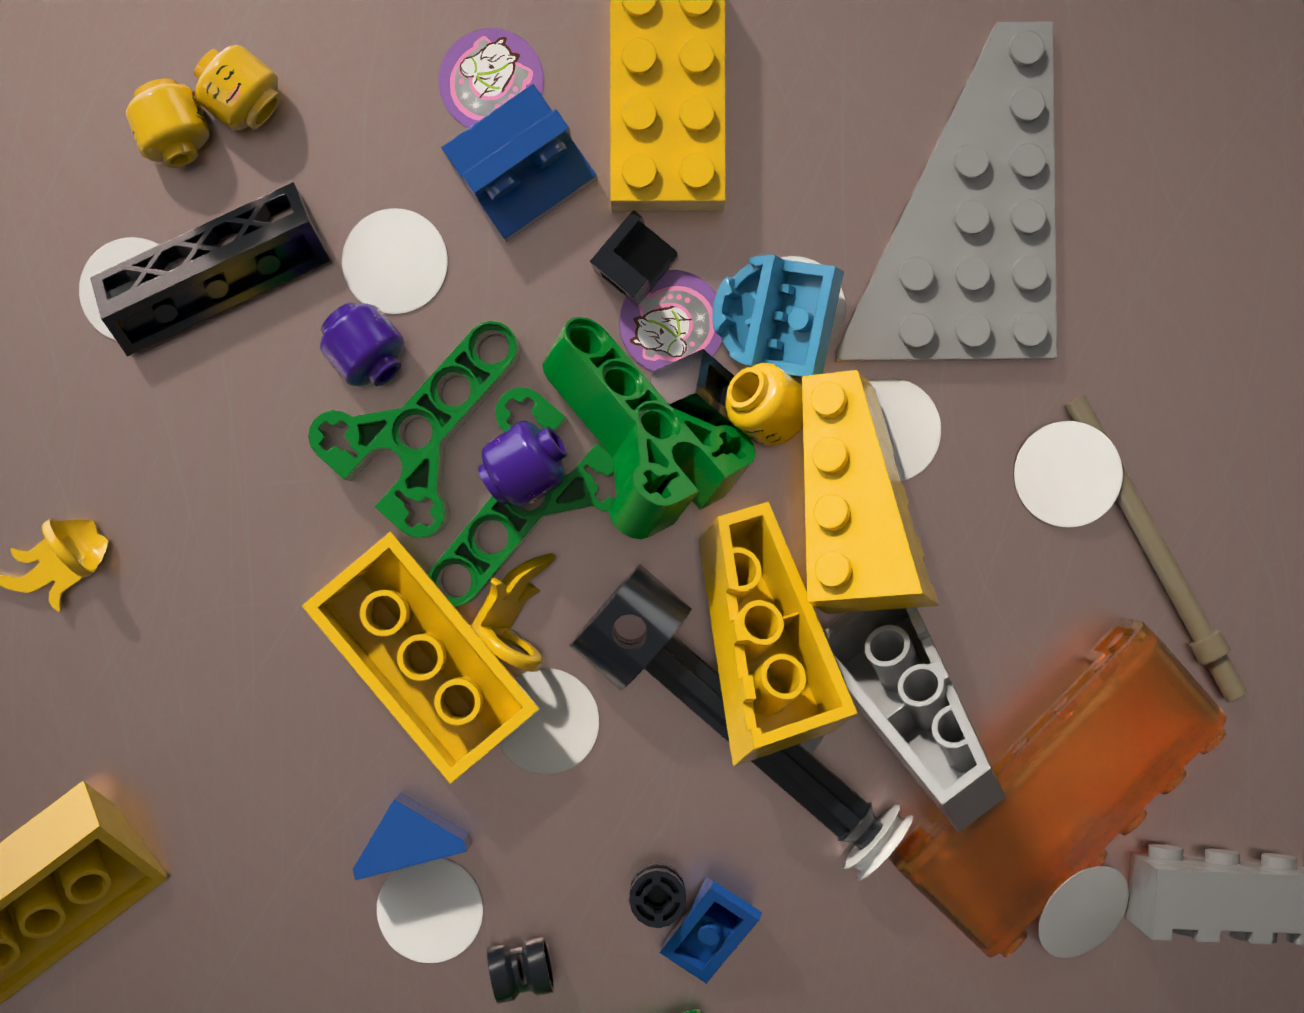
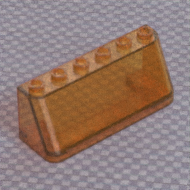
[888,618,1227,958]

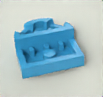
[712,254,844,379]

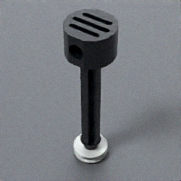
[569,564,913,881]

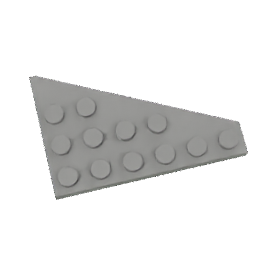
[835,21,1057,362]

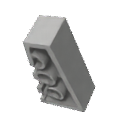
[823,607,1006,833]
[1125,844,1304,945]

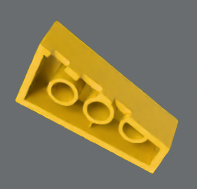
[802,370,939,614]
[699,502,858,767]

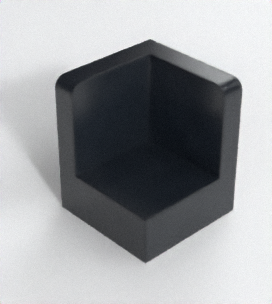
[590,210,678,306]
[650,349,734,426]

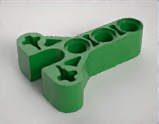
[542,317,756,539]
[308,321,521,538]
[429,387,614,607]

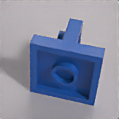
[441,84,598,242]

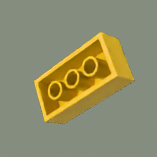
[610,0,725,211]

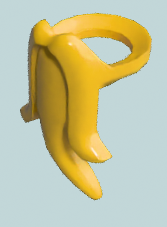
[0,517,109,612]
[471,553,556,672]

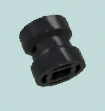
[629,862,686,928]
[487,936,554,1004]

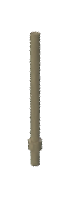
[1065,395,1248,702]

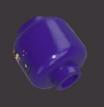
[320,302,405,387]
[478,421,568,507]

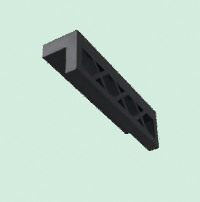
[90,182,331,357]

